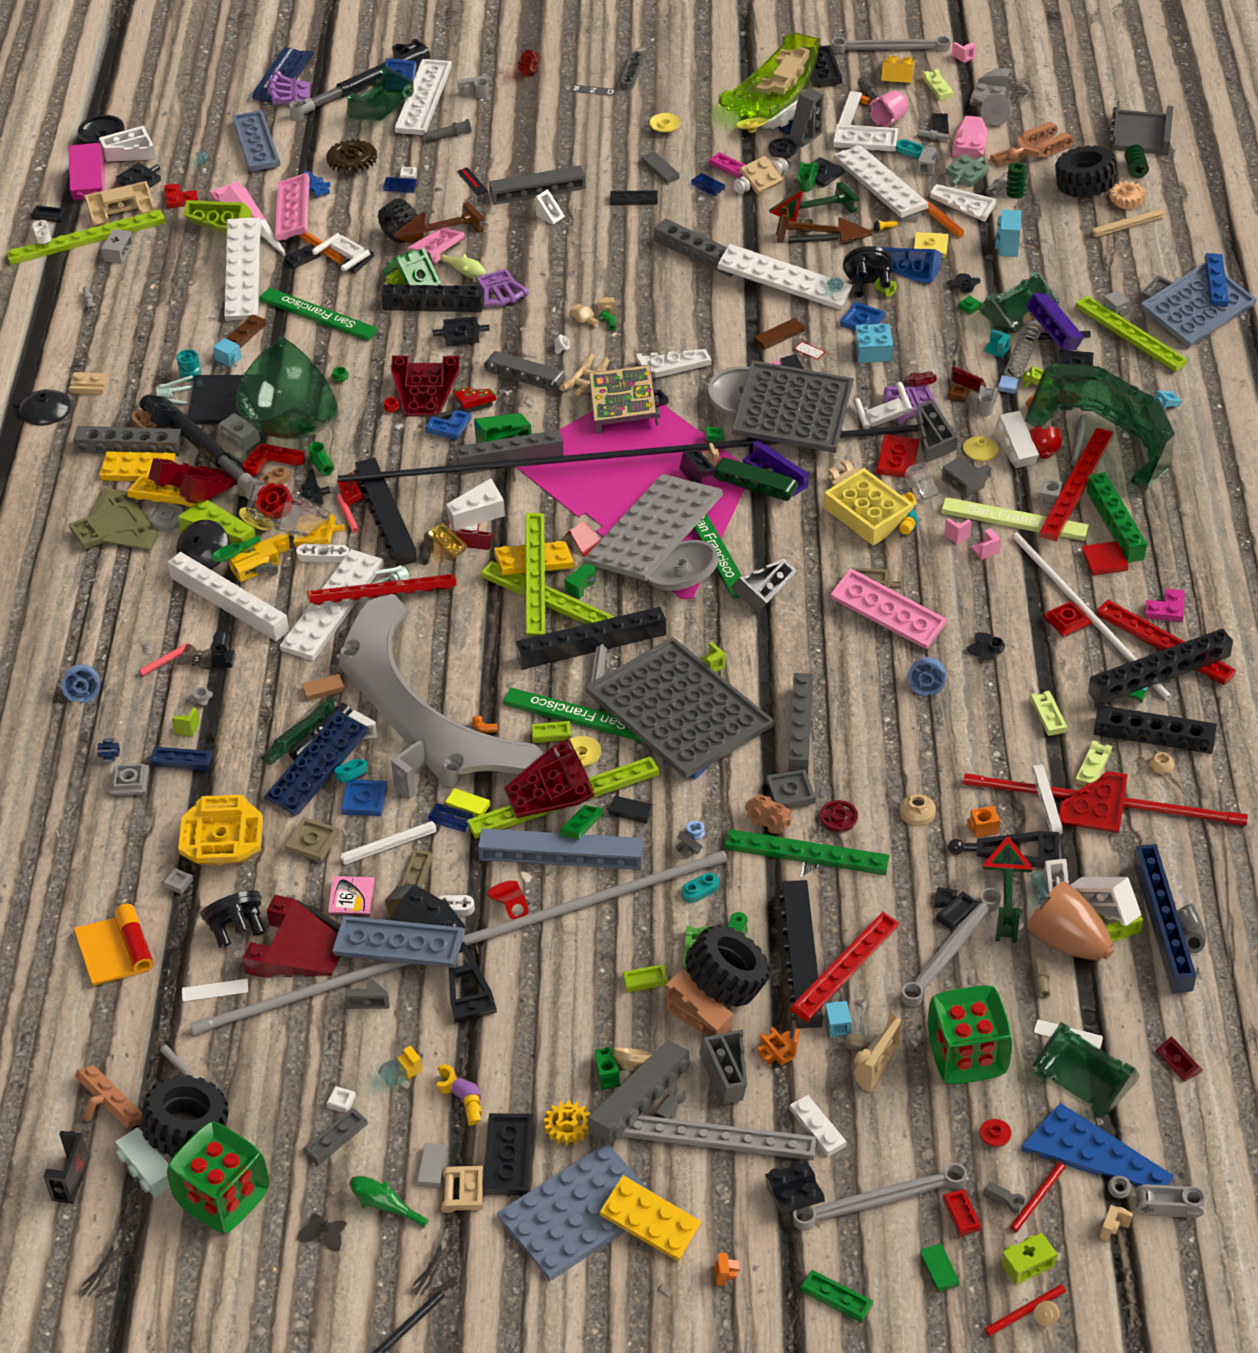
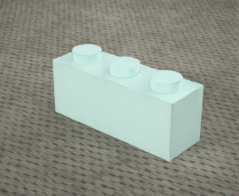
[115,1127,170,1198]

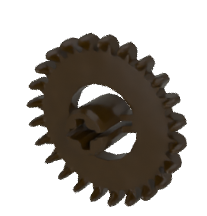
[326,139,377,174]

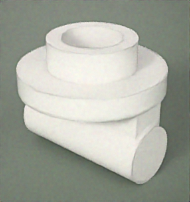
[554,334,570,354]

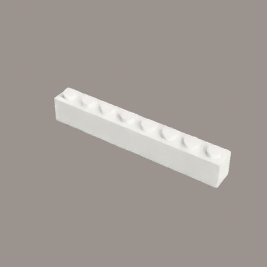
[167,552,289,641]

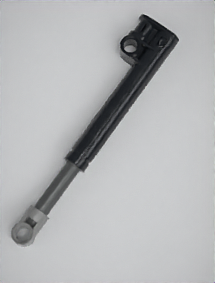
[289,39,430,121]
[139,395,266,502]

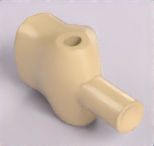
[569,304,599,327]

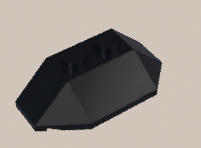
[385,884,465,929]

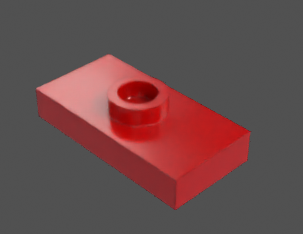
[336,472,364,506]
[943,1189,982,1237]

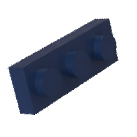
[150,746,213,771]

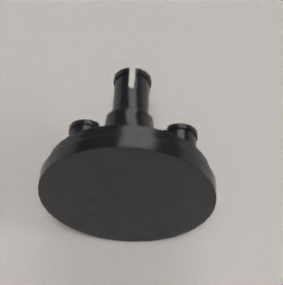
[843,246,893,297]
[200,890,266,948]

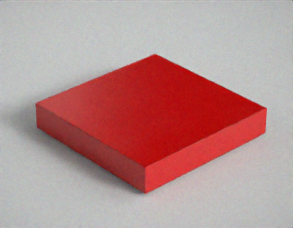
[1081,541,1129,576]

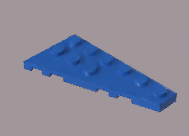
[1021,1103,1174,1187]

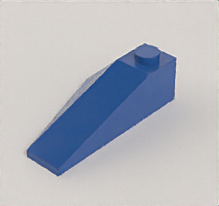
[879,247,942,283]

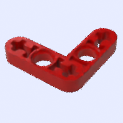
[243,444,305,476]

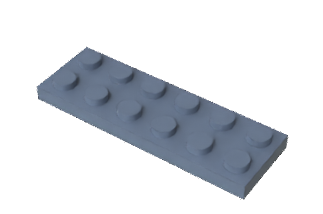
[232,110,280,172]
[333,916,465,968]

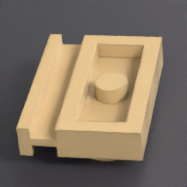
[69,372,109,394]

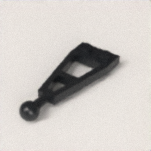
[948,831,1060,868]
[444,920,497,1023]

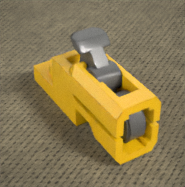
[229,532,291,582]

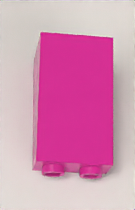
[69,143,105,200]

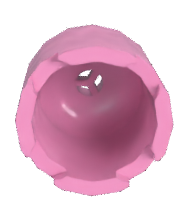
[869,90,908,127]

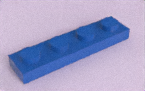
[1205,253,1229,306]

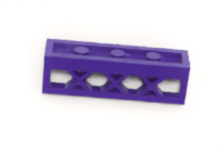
[743,440,809,497]

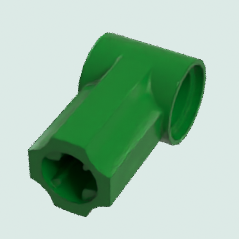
[308,442,335,476]

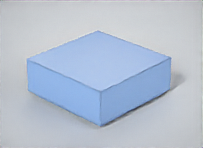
[998,375,1019,394]

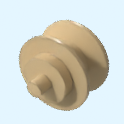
[1034,1301,1060,1326]

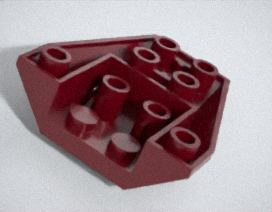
[391,355,460,416]
[504,738,595,818]

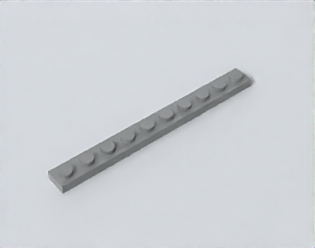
[620,1115,816,1161]

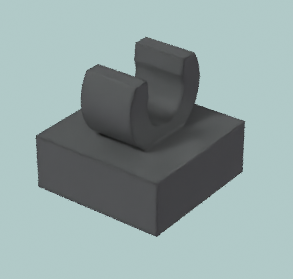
[676,831,703,858]

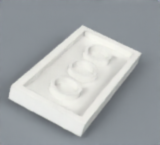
[763,92,821,130]
[833,124,898,152]

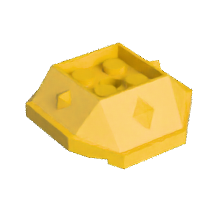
[178,795,263,866]

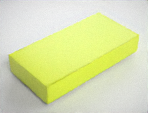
[445,788,490,817]

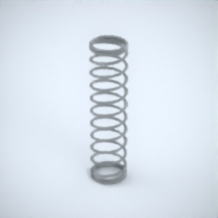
[1004,320,1042,380]

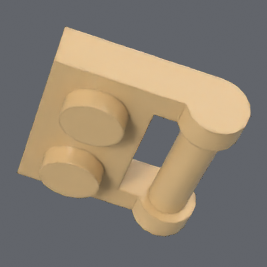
[441,1166,483,1213]

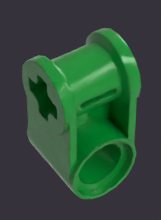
[797,162,818,192]

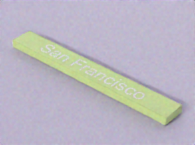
[942,497,1089,541]

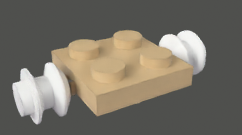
[734,156,788,195]

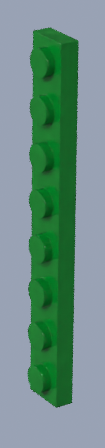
[725,829,890,875]

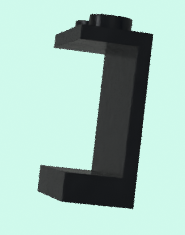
[43,1131,90,1204]

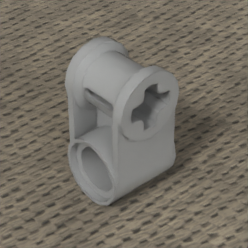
[977,385,998,416]

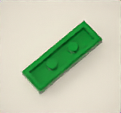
[560,805,603,840]
[800,1270,874,1323]

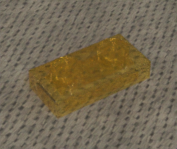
[428,523,467,558]

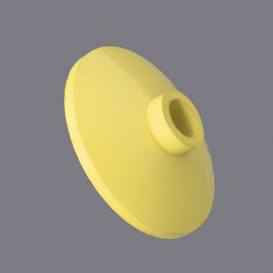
[650,113,681,132]
[736,117,767,133]
[963,436,999,461]
[239,507,273,530]
[570,736,601,767]

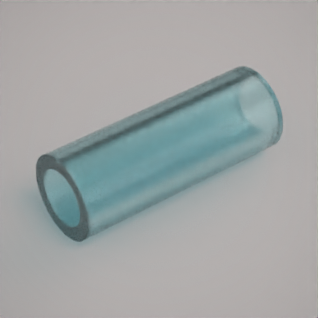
[1031,872,1049,905]

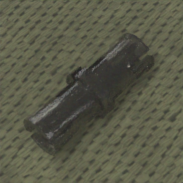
[418,531,436,565]

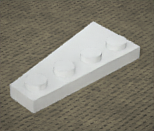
[930,184,996,222]
[636,349,711,378]

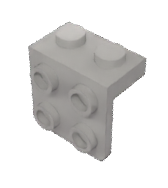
[391,741,426,799]

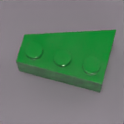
[474,413,532,443]

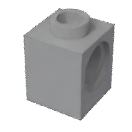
[1039,479,1062,508]

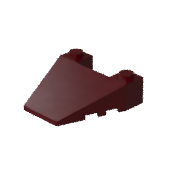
[148,458,238,503]
[243,894,341,978]

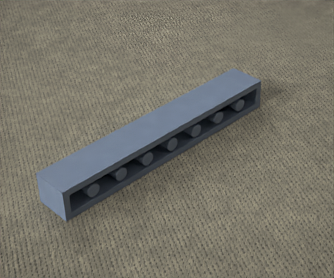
[478,829,643,870]

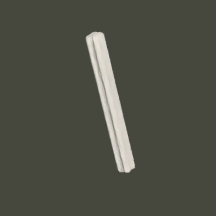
[340,821,436,865]

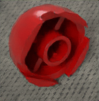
[1029,426,1062,459]
[255,483,293,519]

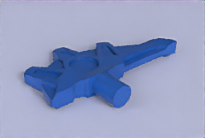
[304,171,331,198]

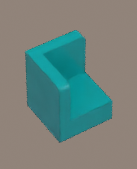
[984,330,1011,358]

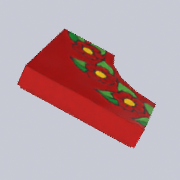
[452,386,497,409]

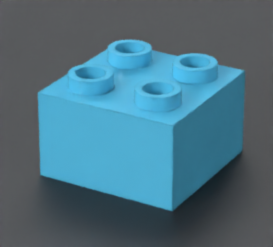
[995,209,1021,257]
[855,324,893,363]

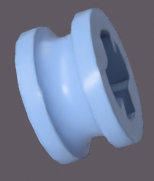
[687,821,705,840]

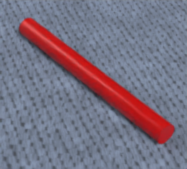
[1010,1162,1065,1232]
[984,1284,1066,1337]

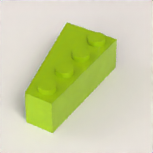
[183,200,252,234]
[178,500,256,553]

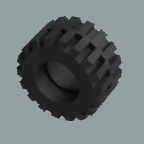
[377,198,418,243]

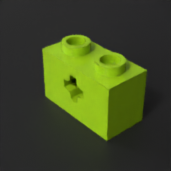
[1001,1233,1057,1286]

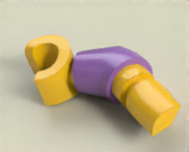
[437,1064,482,1126]

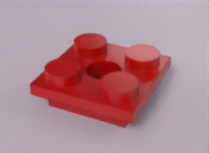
[1043,601,1091,637]

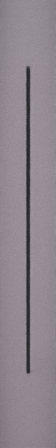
[338,424,918,483]

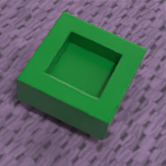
[958,295,982,315]
[704,426,725,443]

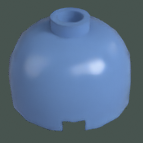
[907,657,947,696]
[62,664,100,703]

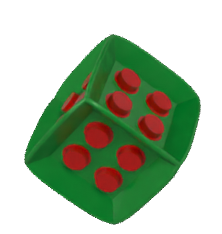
[927,985,1012,1084]
[167,1121,270,1234]

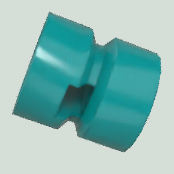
[176,349,202,382]

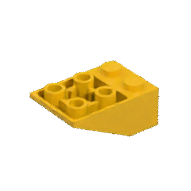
[881,55,916,83]

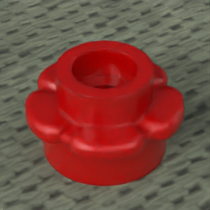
[383,397,400,413]

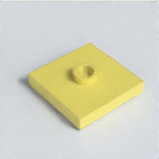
[914,232,948,259]

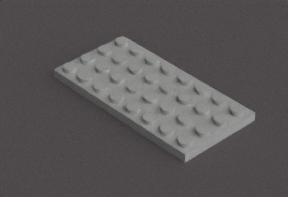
[584,474,723,581]

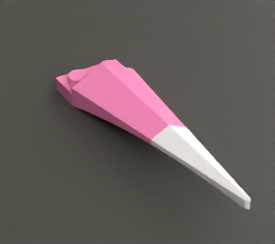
[210,181,285,256]

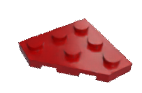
[1059,771,1128,833]

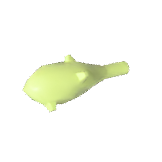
[440,254,486,282]

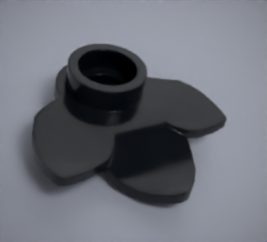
[947,273,981,293]
[967,632,1005,660]

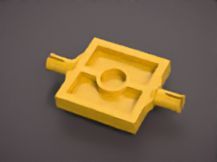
[284,514,345,547]

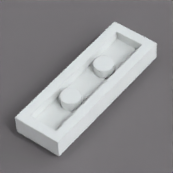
[790,1095,847,1157]

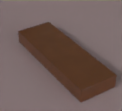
[754,318,805,350]

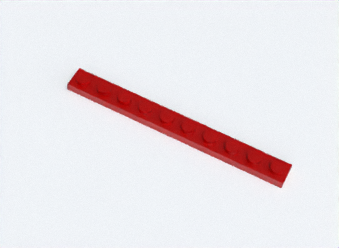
[1039,427,1113,542]

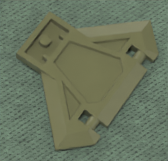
[69,488,159,550]

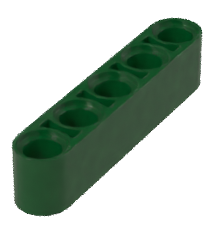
[713,457,798,501]

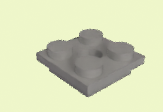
[110,764,150,796]

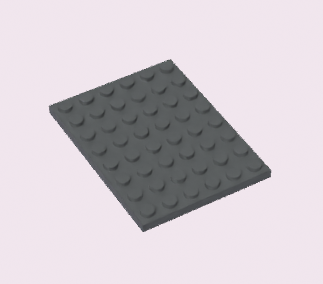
[585,637,775,778]

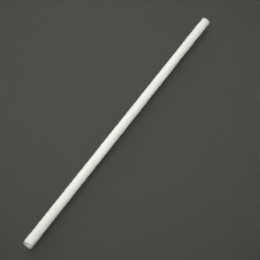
[1012,532,1171,701]

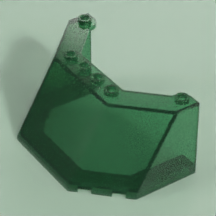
[1024,364,1175,491]

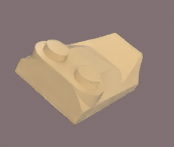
[853,1011,902,1093]

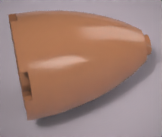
[1026,881,1114,961]

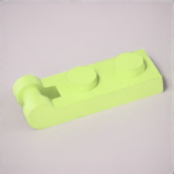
[922,69,954,100]
[1029,691,1067,736]
[1075,740,1112,786]

